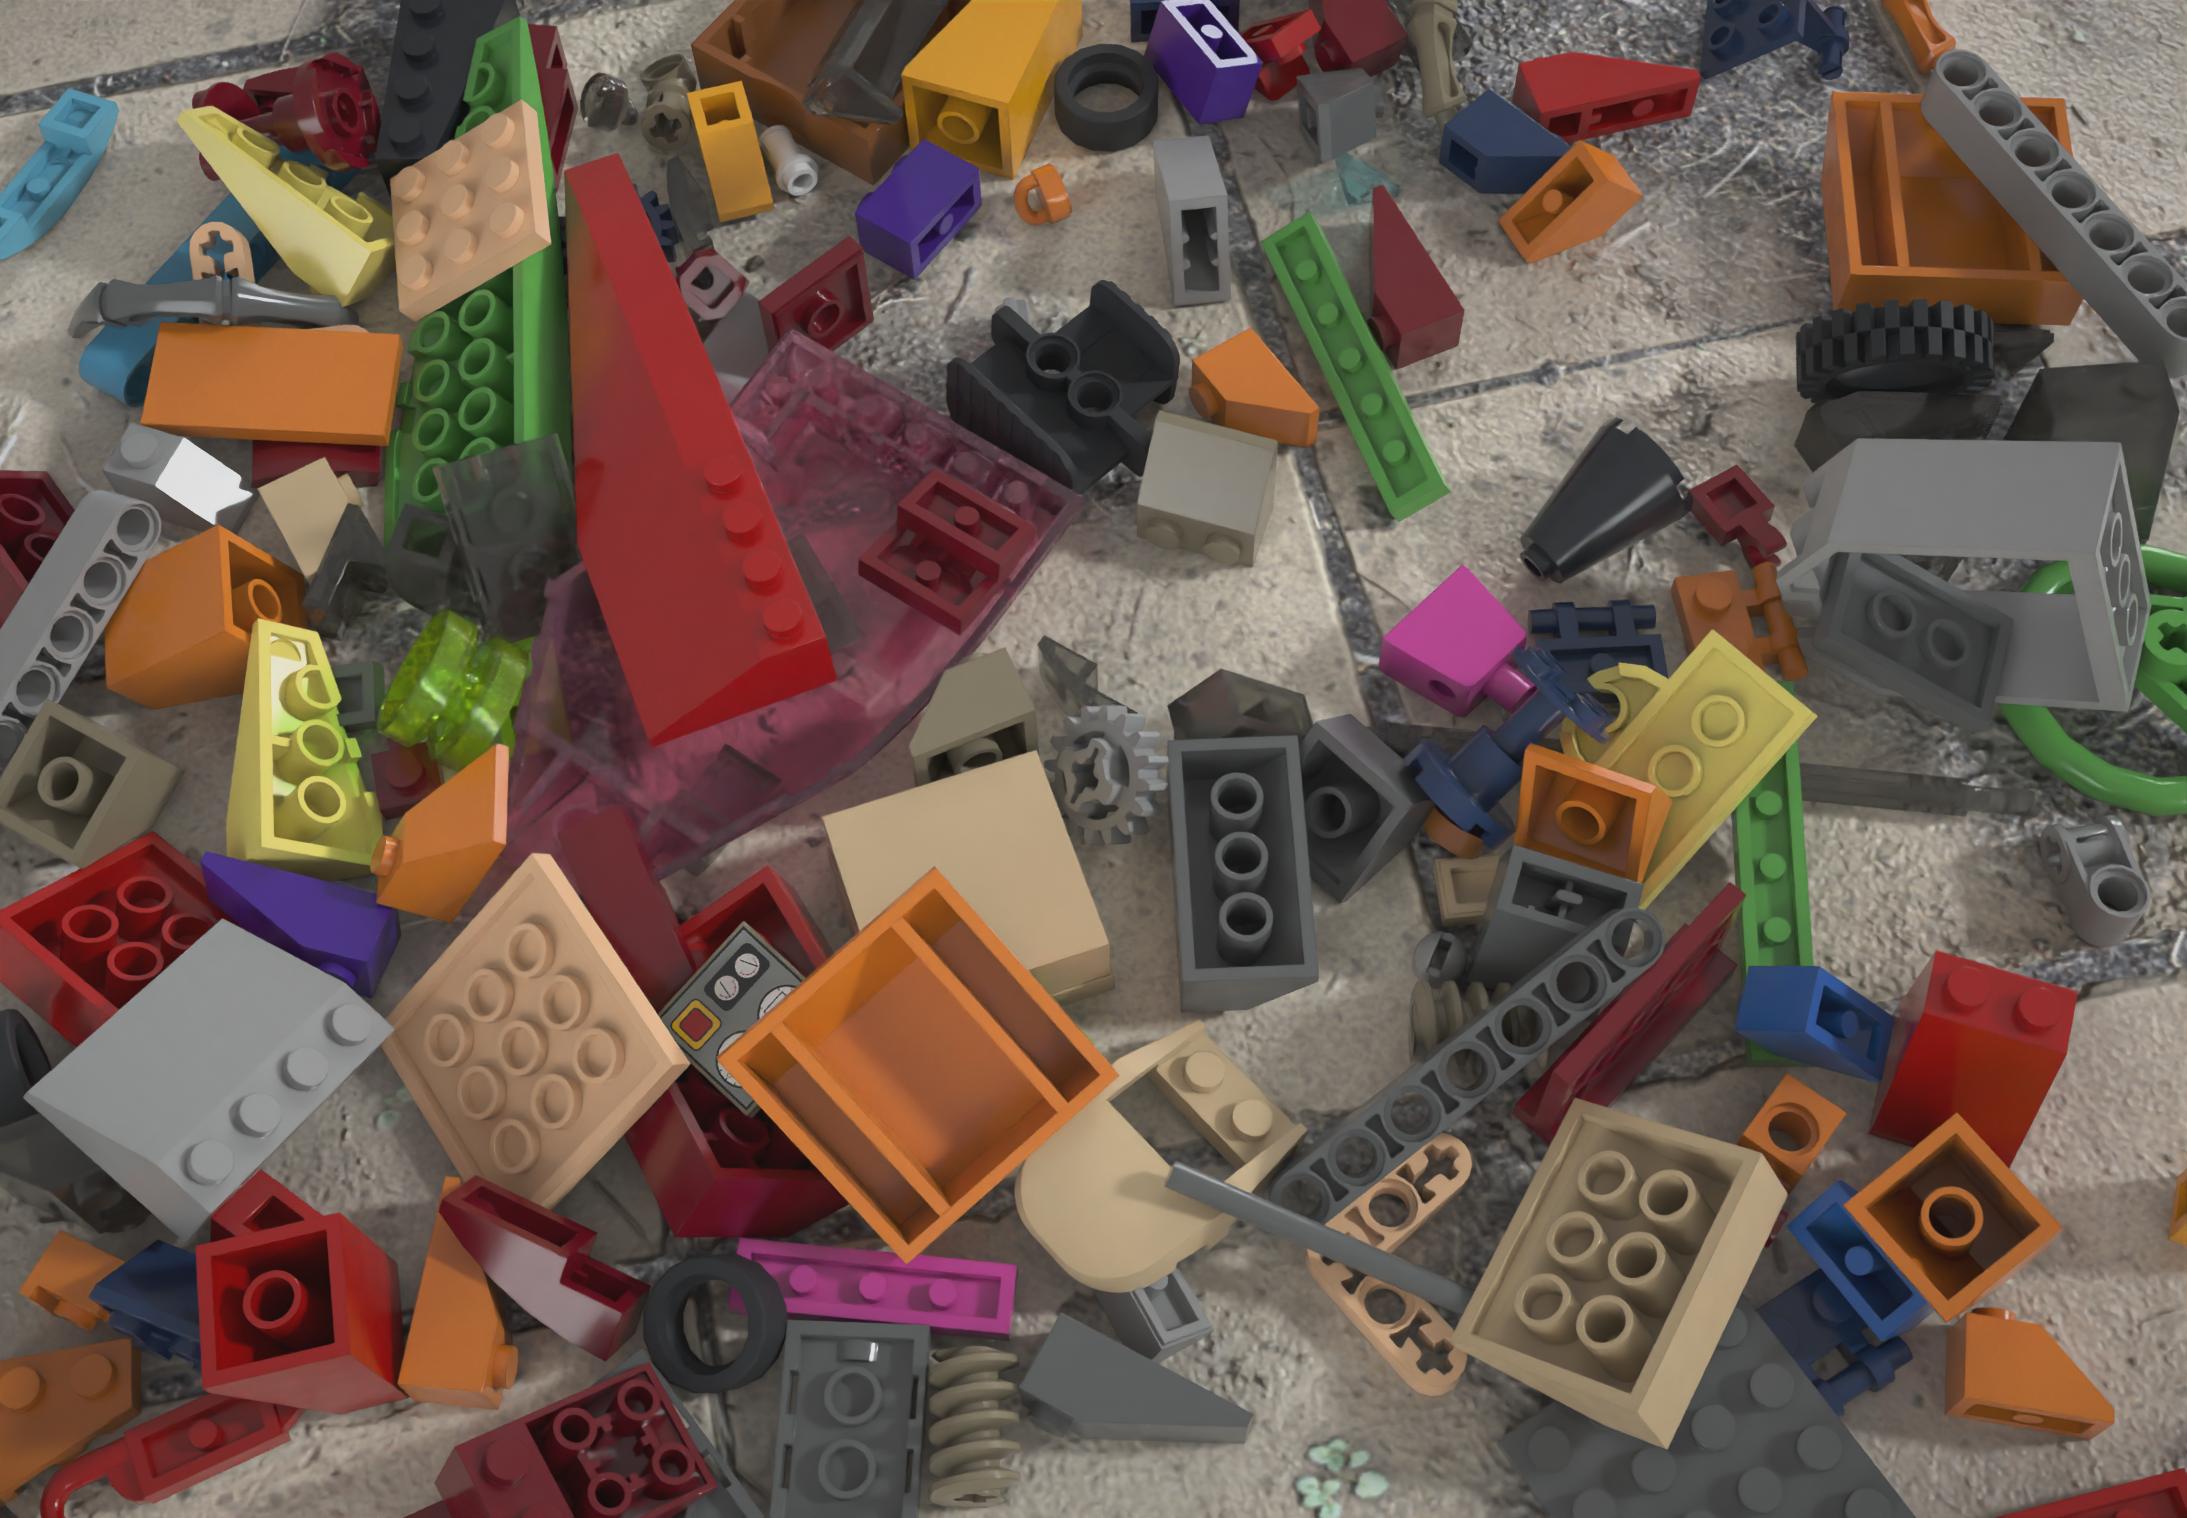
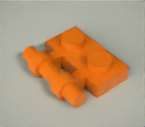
[1670,562,1808,681]

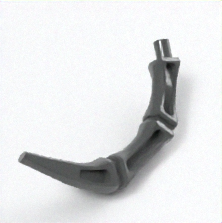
[67,275,359,338]

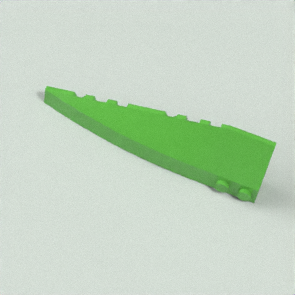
[383,16,573,556]

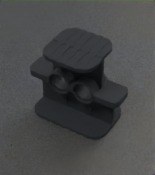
[945,280,1180,522]

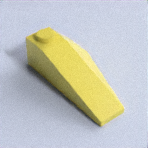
[176,106,396,307]
[226,618,383,882]

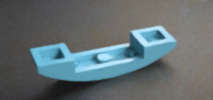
[0,88,119,260]

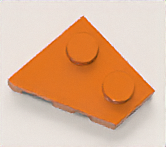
[0,1338,141,1504]

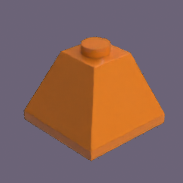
[370,743,509,924]

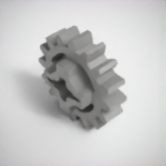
[1044,705,1169,845]

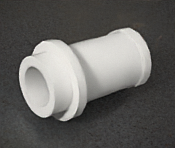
[759,125,818,196]

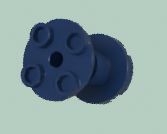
[1404,646,1614,850]

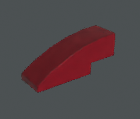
[528,24,578,192]
[557,804,698,1014]
[438,1175,651,1362]

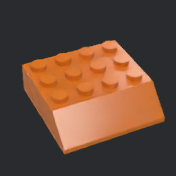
[1821,91,2084,326]
[717,866,1120,1265]

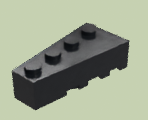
[375,0,520,198]

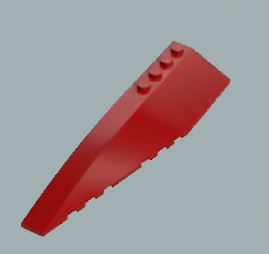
[564,153,837,748]

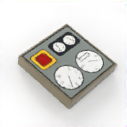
[658,921,806,1118]

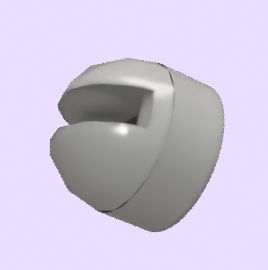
[1412,931,1467,989]

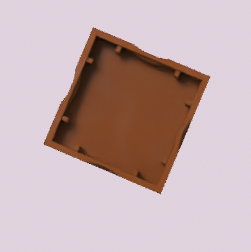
[691,0,971,186]

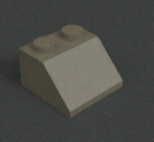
[1137,410,1278,567]
[908,647,1039,787]
[0,699,185,869]

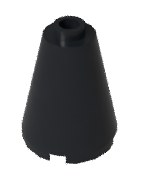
[1520,417,1694,583]

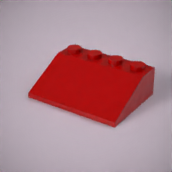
[0,831,246,1048]

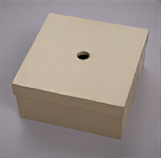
[822,750,1115,1006]

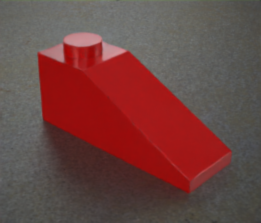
[1512,52,1701,143]

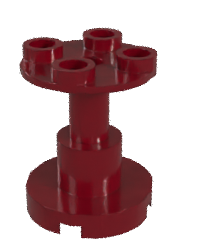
[192,53,381,183]

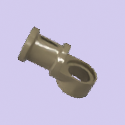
[640,54,697,151]

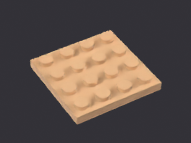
[381,853,690,1211]

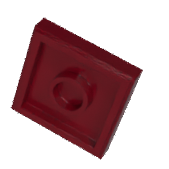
[758,236,874,385]

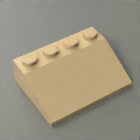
[1449,1098,1788,1450]

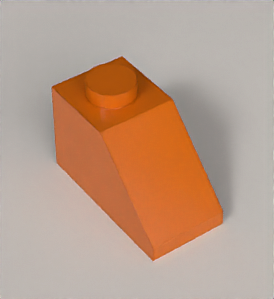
[1498,140,1643,263]
[1189,327,1320,448]
[1944,1307,2115,1440]

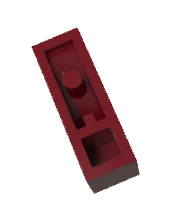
[1308,0,1408,77]
[1367,184,1465,370]

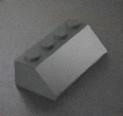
[1166,735,1319,1013]

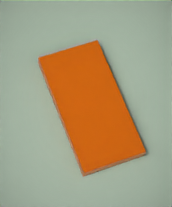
[141,322,403,446]

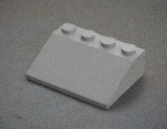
[23,918,395,1243]

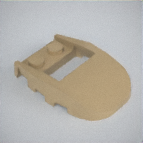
[1015,1019,1308,1293]

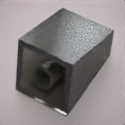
[2003,360,2180,544]

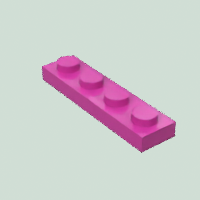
[728,1238,1018,1341]

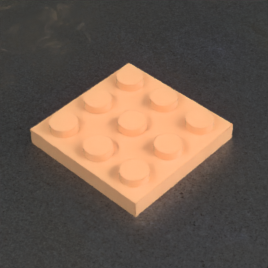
[390,99,551,322]

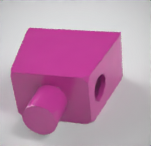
[1378,564,1537,717]

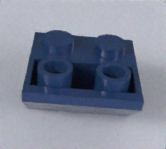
[88,1239,202,1375]

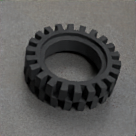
[1796,299,1995,411]

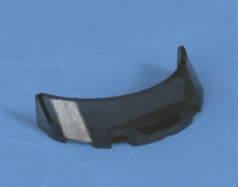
[802,0,949,126]

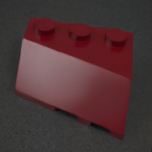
[624,1063,850,1238]

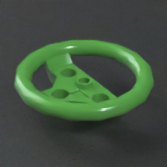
[2000,544,2187,816]

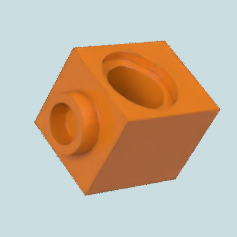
[1736,1073,1847,1198]

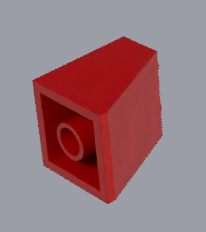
[1868,950,2078,1168]
[196,1212,409,1415]

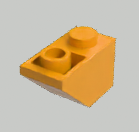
[687,81,775,222]

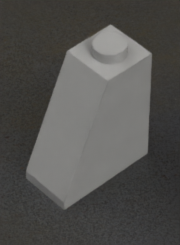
[1153,135,1231,306]

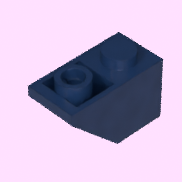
[1439,88,1572,194]

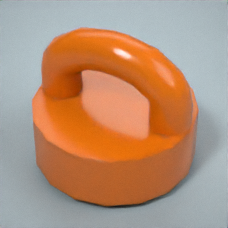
[1013,163,1072,226]

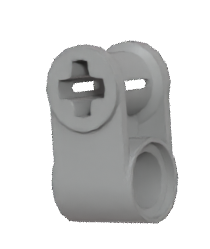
[2040,815,2151,947]

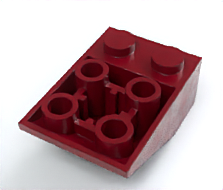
[434,1361,718,1518]

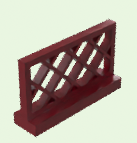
[1512,882,1746,1145]

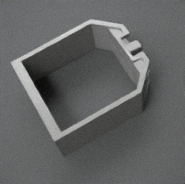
[1776,438,2151,712]

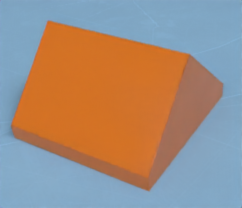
[1513,743,1673,883]

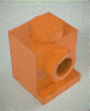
[18,1229,126,1332]

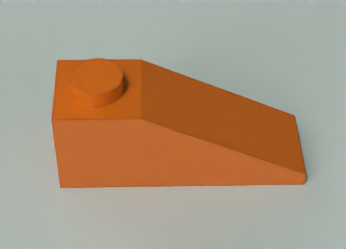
[397,1176,518,1410]

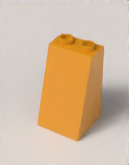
[901,0,1083,180]

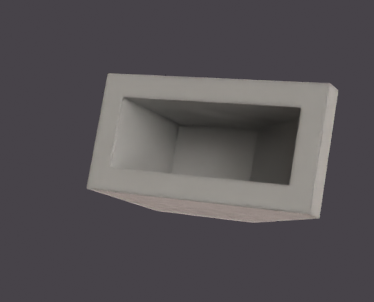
[102,422,260,534]

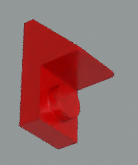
[1239,9,1321,101]

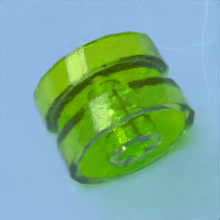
[376,607,529,773]

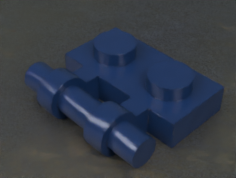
[1528,599,1668,704]
[1756,1268,1913,1418]

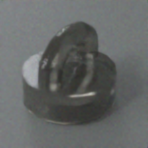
[580,72,639,132]

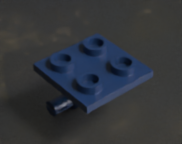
[1700,0,1850,80]

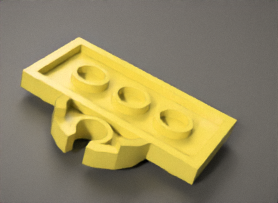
[1558,629,1818,910]

